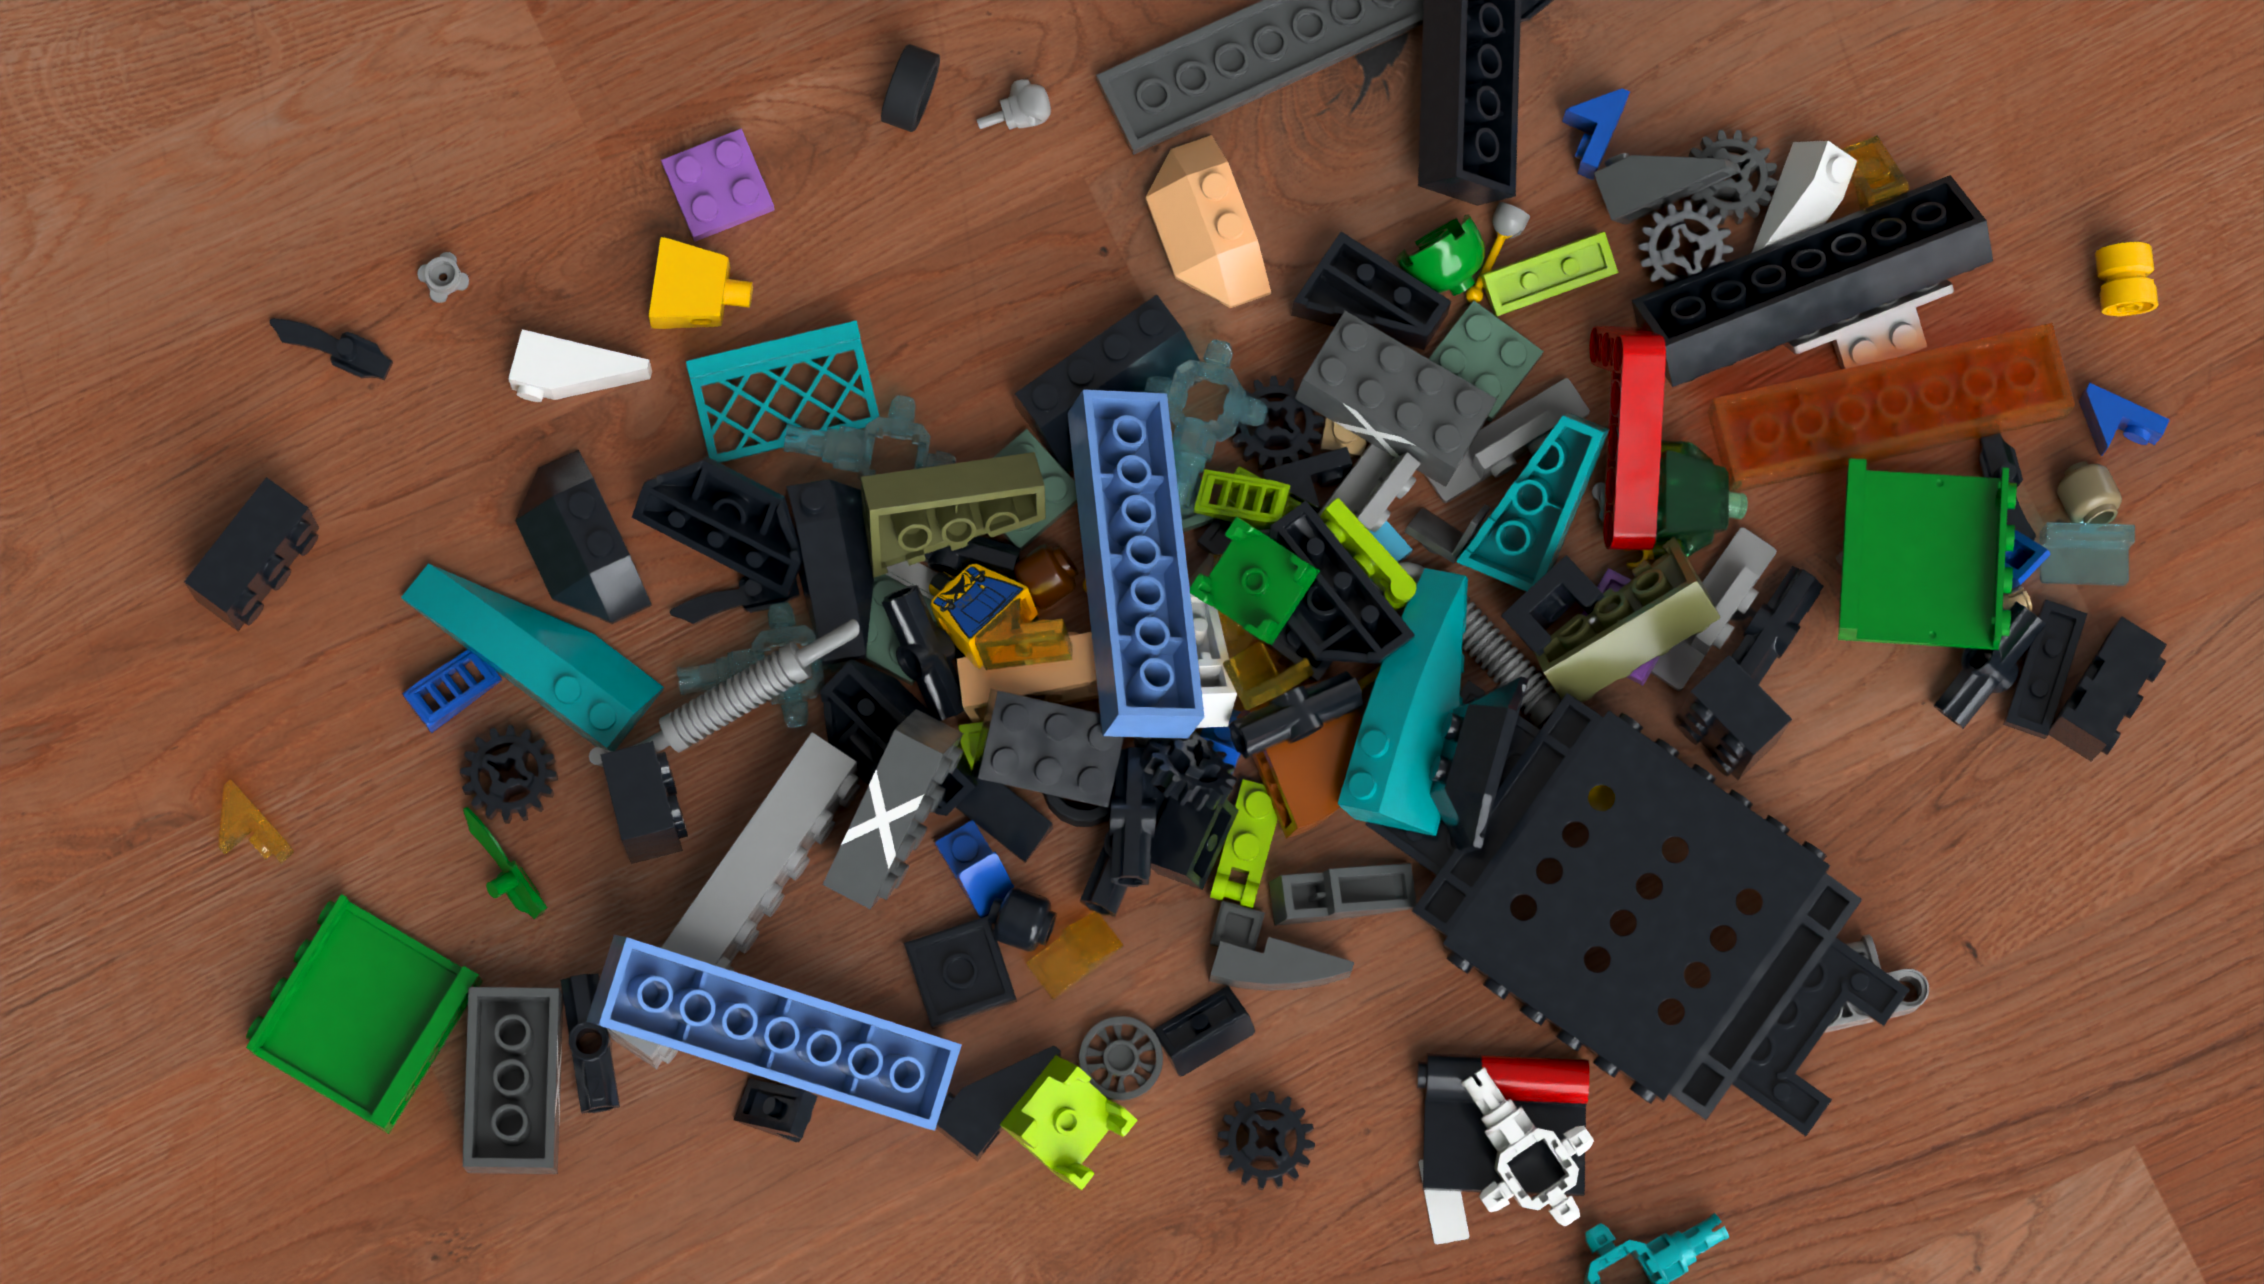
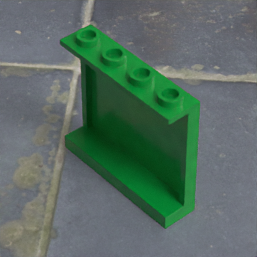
[246,894,483,1134]

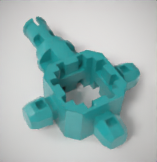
[1583,1213,1729,1284]

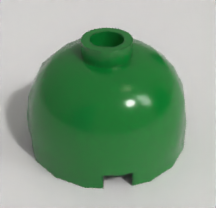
[1396,214,1485,296]

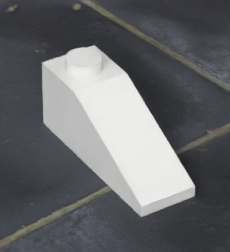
[1752,141,1857,253]
[508,329,652,402]
[1190,593,1237,728]

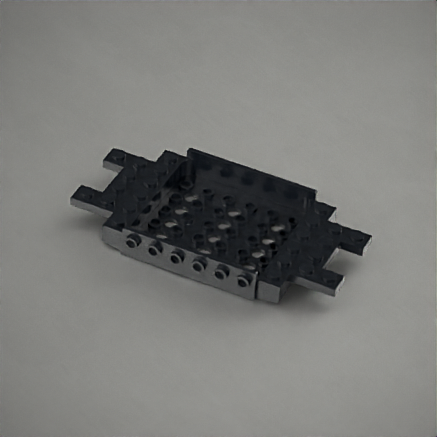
[1366,680,1910,1137]

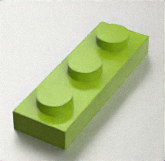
[1480,231,1618,316]

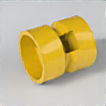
[2095,242,2159,316]

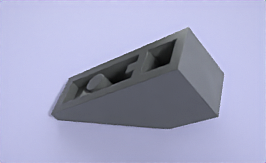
[1594,153,1741,225]

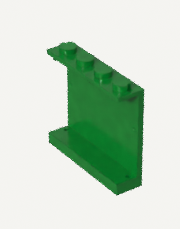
[1838,458,2017,650]

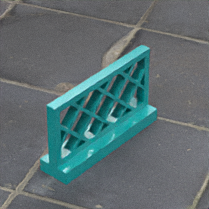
[686,320,881,463]

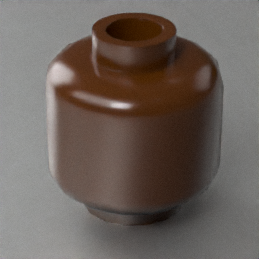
[1013,544,1079,610]

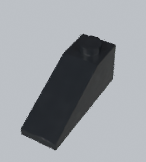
[936,1046,1061,1162]

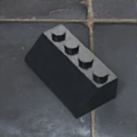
[1015,295,1207,474]

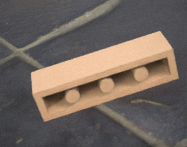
[957,632,1099,723]

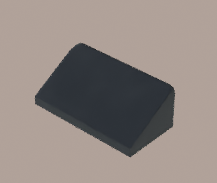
[956,778,1053,863]
[1153,985,1255,1076]

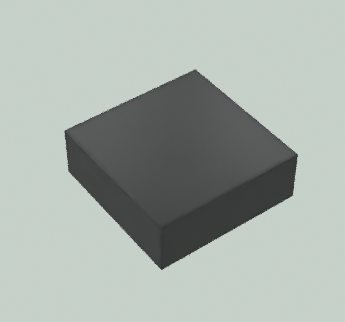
[1210,901,1265,951]

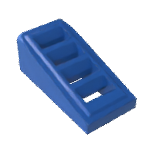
[402,649,502,734]

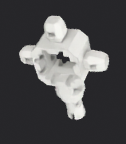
[1461,1067,1594,1226]

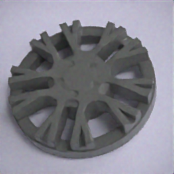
[1079,1016,1163,1101]

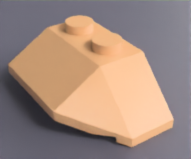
[1145,135,1271,308]

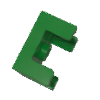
[1190,516,1320,645]

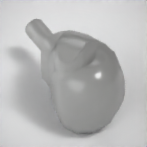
[977,79,1051,130]

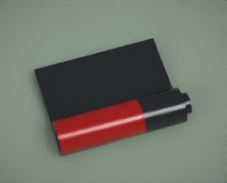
[1417,1053,1590,1196]

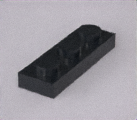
[2003,600,2087,739]

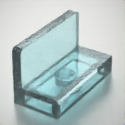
[2040,522,2135,586]

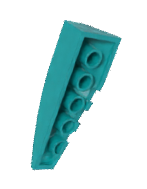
[401,563,664,751]
[1338,568,1468,836]

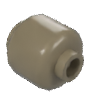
[2057,462,2122,529]

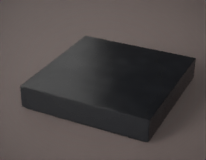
[904,915,1017,1029]

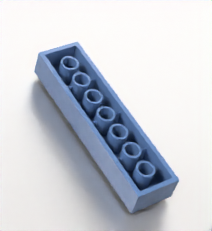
[1068,390,1205,739]
[586,935,962,1131]

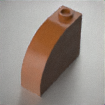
[1237,675,1362,839]

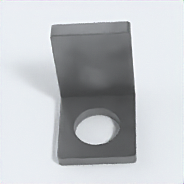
[1404,504,1491,564]

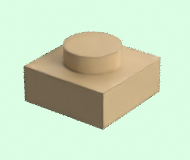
[1320,417,1366,459]

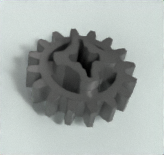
[1688,130,1778,225]

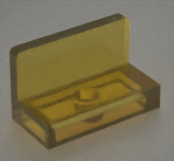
[1223,641,1314,711]

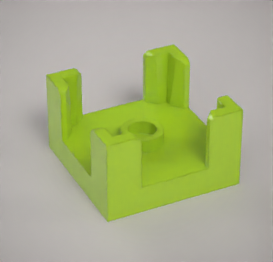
[1000,1055,1138,1190]

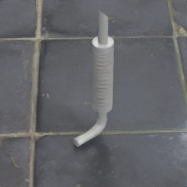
[1372,562,1562,728]
[589,619,860,767]

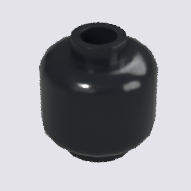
[988,887,1057,952]

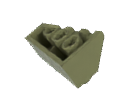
[860,452,1046,578]
[1534,537,1721,702]

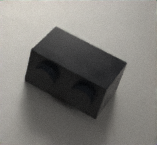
[1150,796,1239,890]

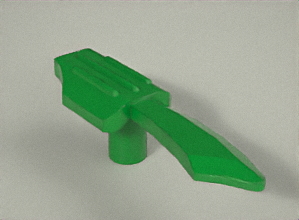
[463,807,548,919]

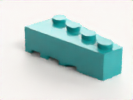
[1456,412,1610,591]

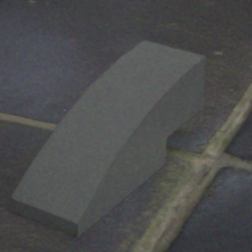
[1269,863,1417,926]
[1209,937,1354,991]

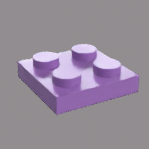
[661,128,775,242]

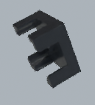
[1501,555,1605,657]

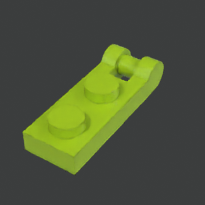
[1320,498,1416,611]
[1210,779,1278,909]

